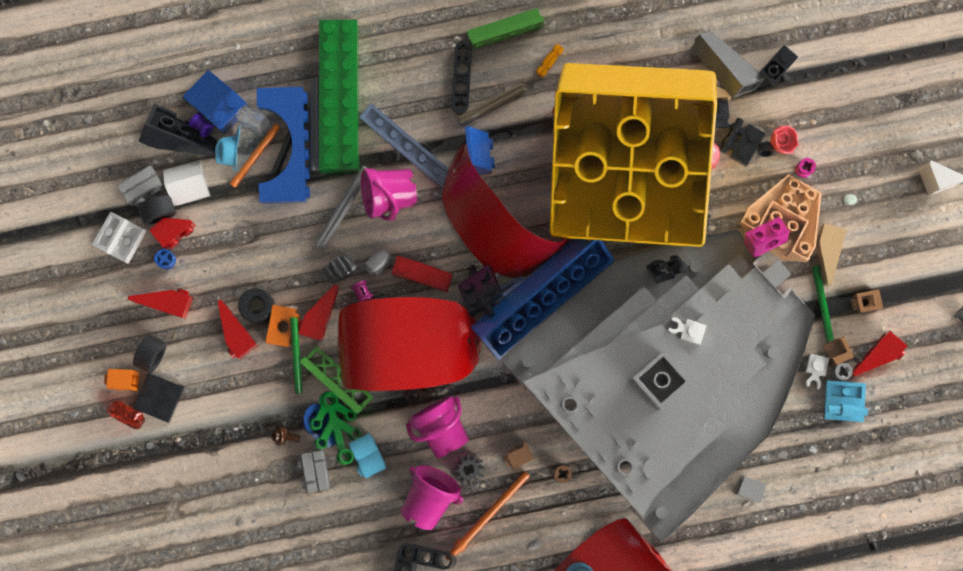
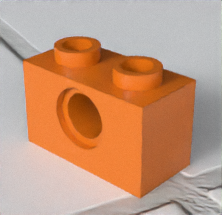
[265,305,300,348]
[104,369,140,391]

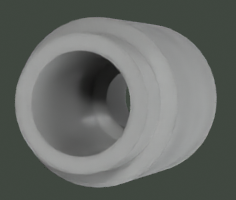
[364,249,392,277]

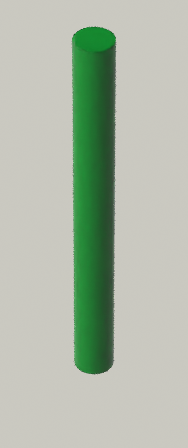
[812,265,834,341]
[290,317,303,394]

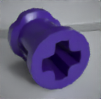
[189,113,214,138]

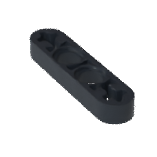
[452,41,472,115]

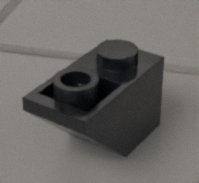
[759,45,798,85]

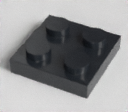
[133,373,185,423]

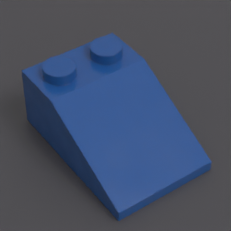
[182,70,250,135]
[465,126,495,175]

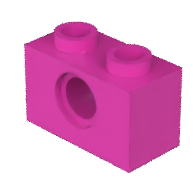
[744,217,789,258]

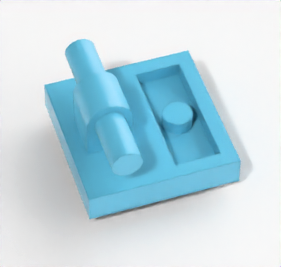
[824,380,868,422]

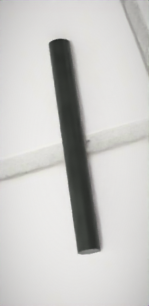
[271,104,308,174]

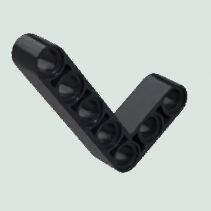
[394,544,457,571]

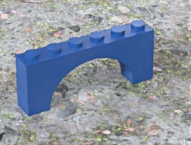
[256,87,310,204]

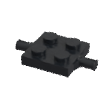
[458,265,504,318]

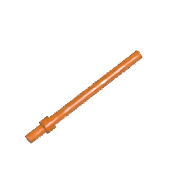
[445,471,530,562]

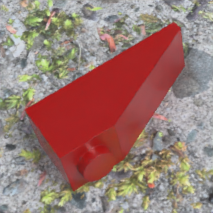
[391,255,453,292]
[298,284,339,342]
[127,288,193,319]
[217,299,259,360]
[851,331,908,377]

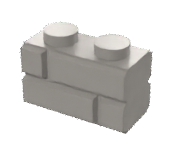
[117,165,165,207]
[297,450,331,493]

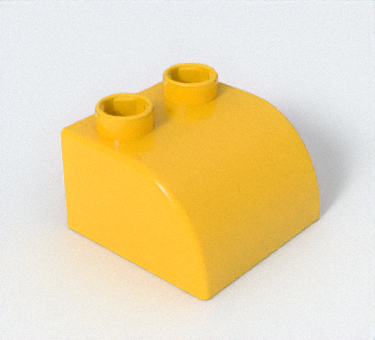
[549,63,717,247]

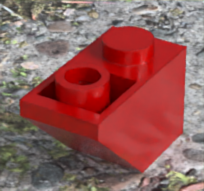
[149,218,196,250]

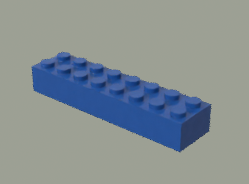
[471,239,615,361]

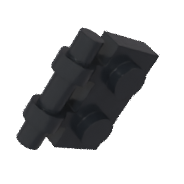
[719,118,766,167]
[646,255,687,284]

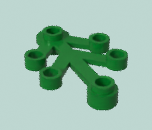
[309,391,361,465]

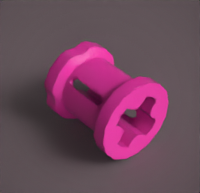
[795,158,816,178]
[350,280,374,302]

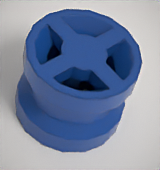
[154,249,176,270]

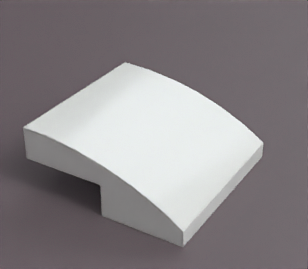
[92,212,147,264]

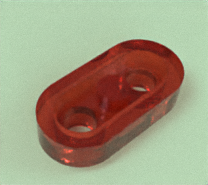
[107,401,145,429]

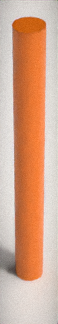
[229,123,281,188]

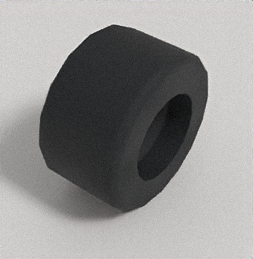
[138,195,176,225]
[238,288,274,324]
[133,335,167,373]

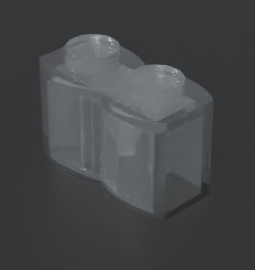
[236,106,270,137]

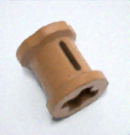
[554,466,572,483]

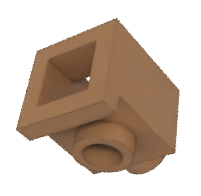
[851,289,883,314]
[503,441,534,469]

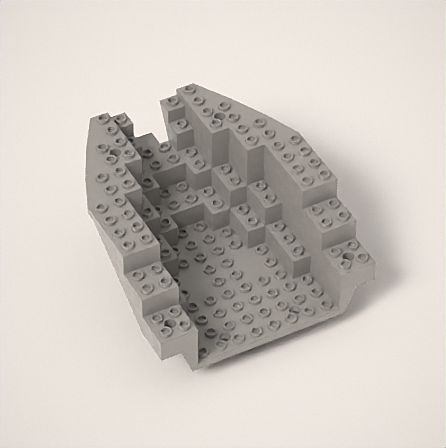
[500,230,815,542]

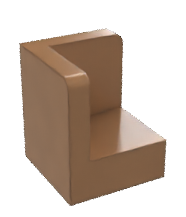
[823,336,854,366]

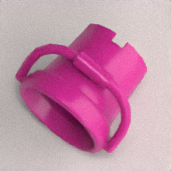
[360,168,417,221]
[406,396,469,459]
[400,465,463,530]

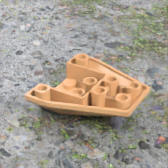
[740,174,822,262]

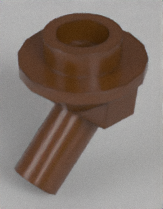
[272,427,301,446]

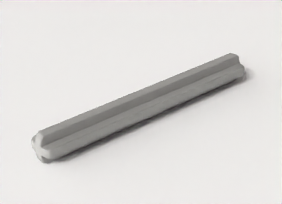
[310,78,320,171]
[315,166,368,250]

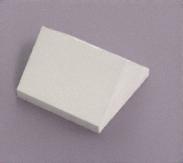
[163,160,210,207]
[919,160,963,196]

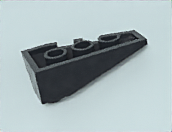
[138,104,218,156]

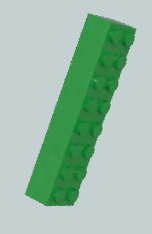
[319,19,359,174]

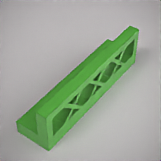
[467,8,544,50]
[300,346,373,414]

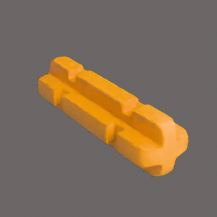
[536,44,564,78]

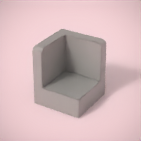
[735,476,766,503]

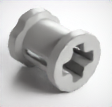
[831,363,852,381]

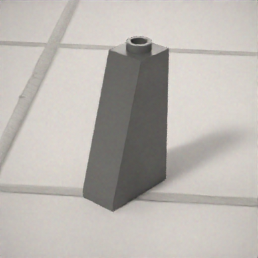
[691,32,765,98]

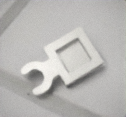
[668,318,707,345]
[805,354,829,389]

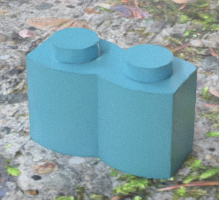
[348,433,388,479]

